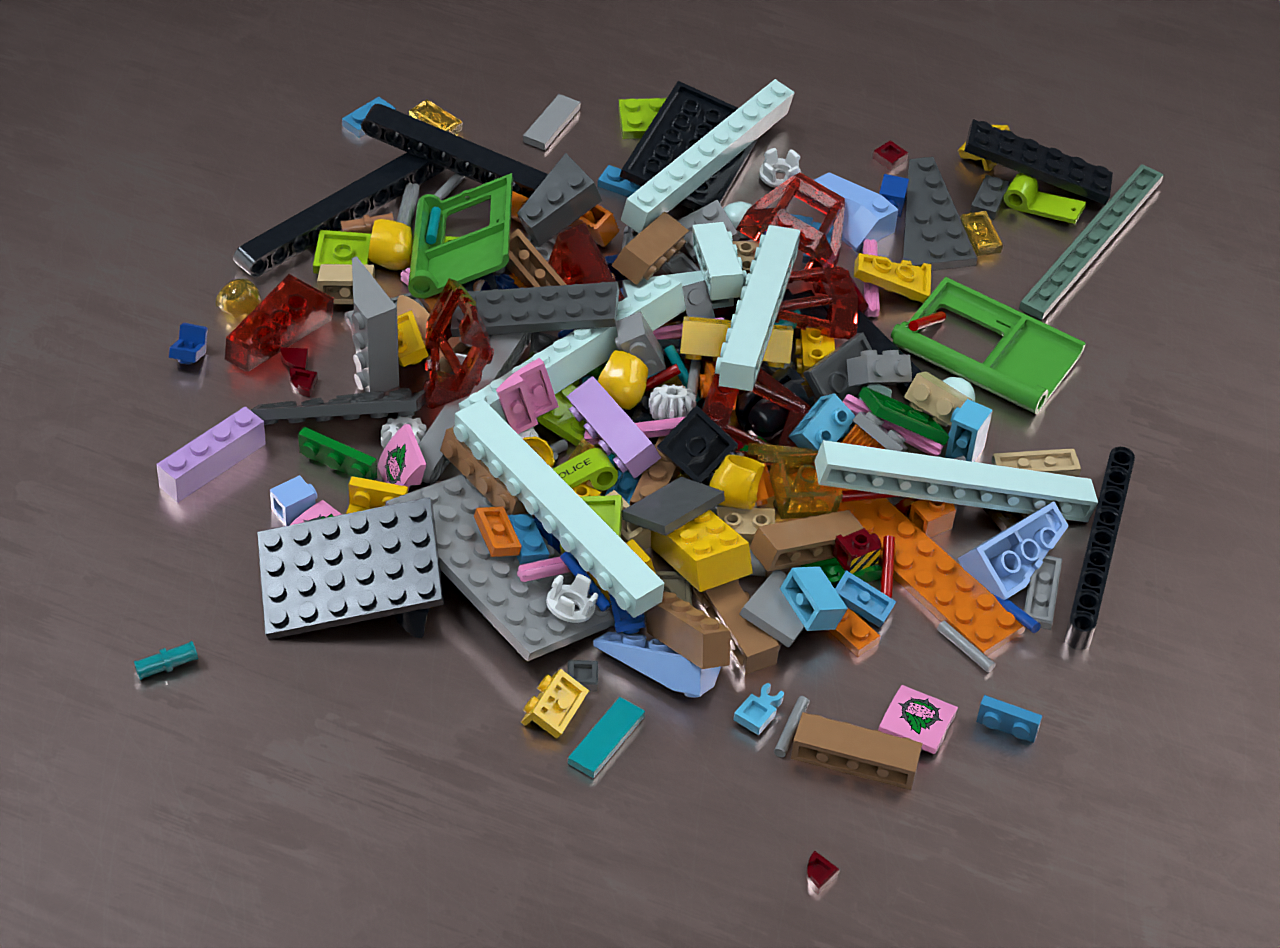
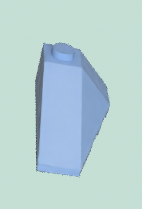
[809,172,898,252]
[958,501,1068,600]
[593,632,722,698]

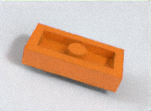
[474,506,522,557]
[828,607,880,657]

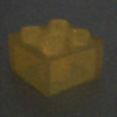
[769,451,843,519]

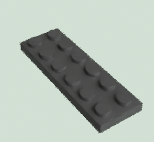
[451,282,619,337]

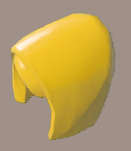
[368,219,413,270]
[597,350,649,410]
[709,455,765,510]

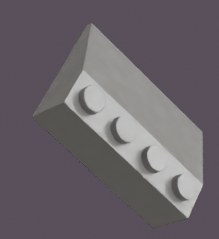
[352,256,399,392]

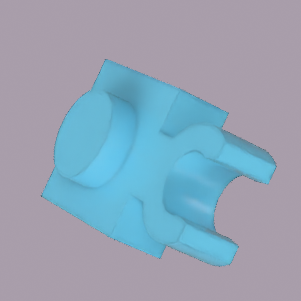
[733,683,784,735]

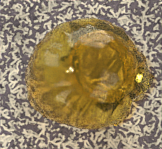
[216,279,263,318]

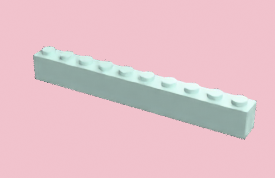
[621,79,795,233]
[715,225,800,391]
[459,275,686,424]
[453,399,665,618]
[814,440,1098,523]

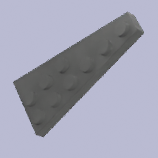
[903,157,977,271]
[251,385,434,425]

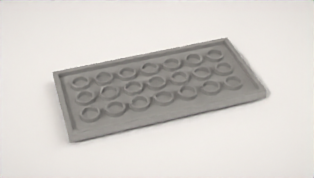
[385,474,615,662]

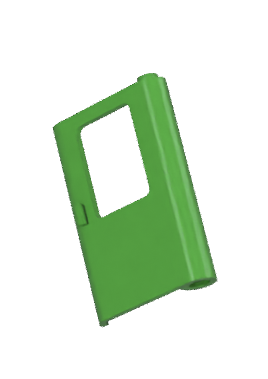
[408,173,513,299]
[891,277,1086,414]

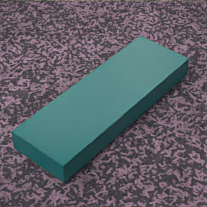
[568,697,645,779]

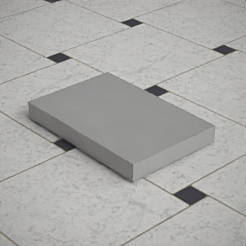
[739,570,805,647]

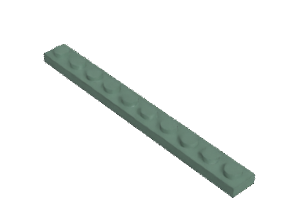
[1019,164,1164,320]

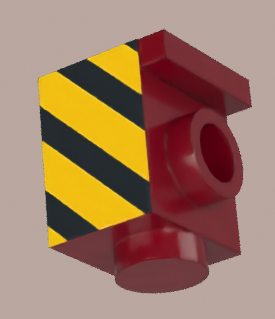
[833,528,881,574]

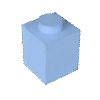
[270,475,317,526]

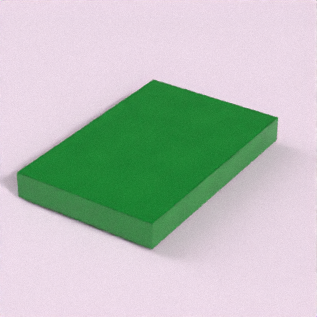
[859,387,949,445]

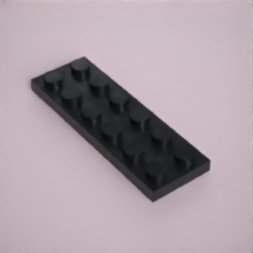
[964,119,1113,205]

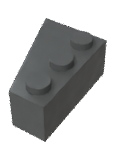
[517,153,602,246]

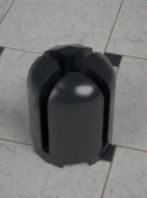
[735,367,815,441]

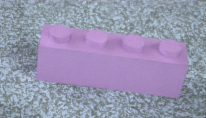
[566,376,661,479]
[156,406,266,502]

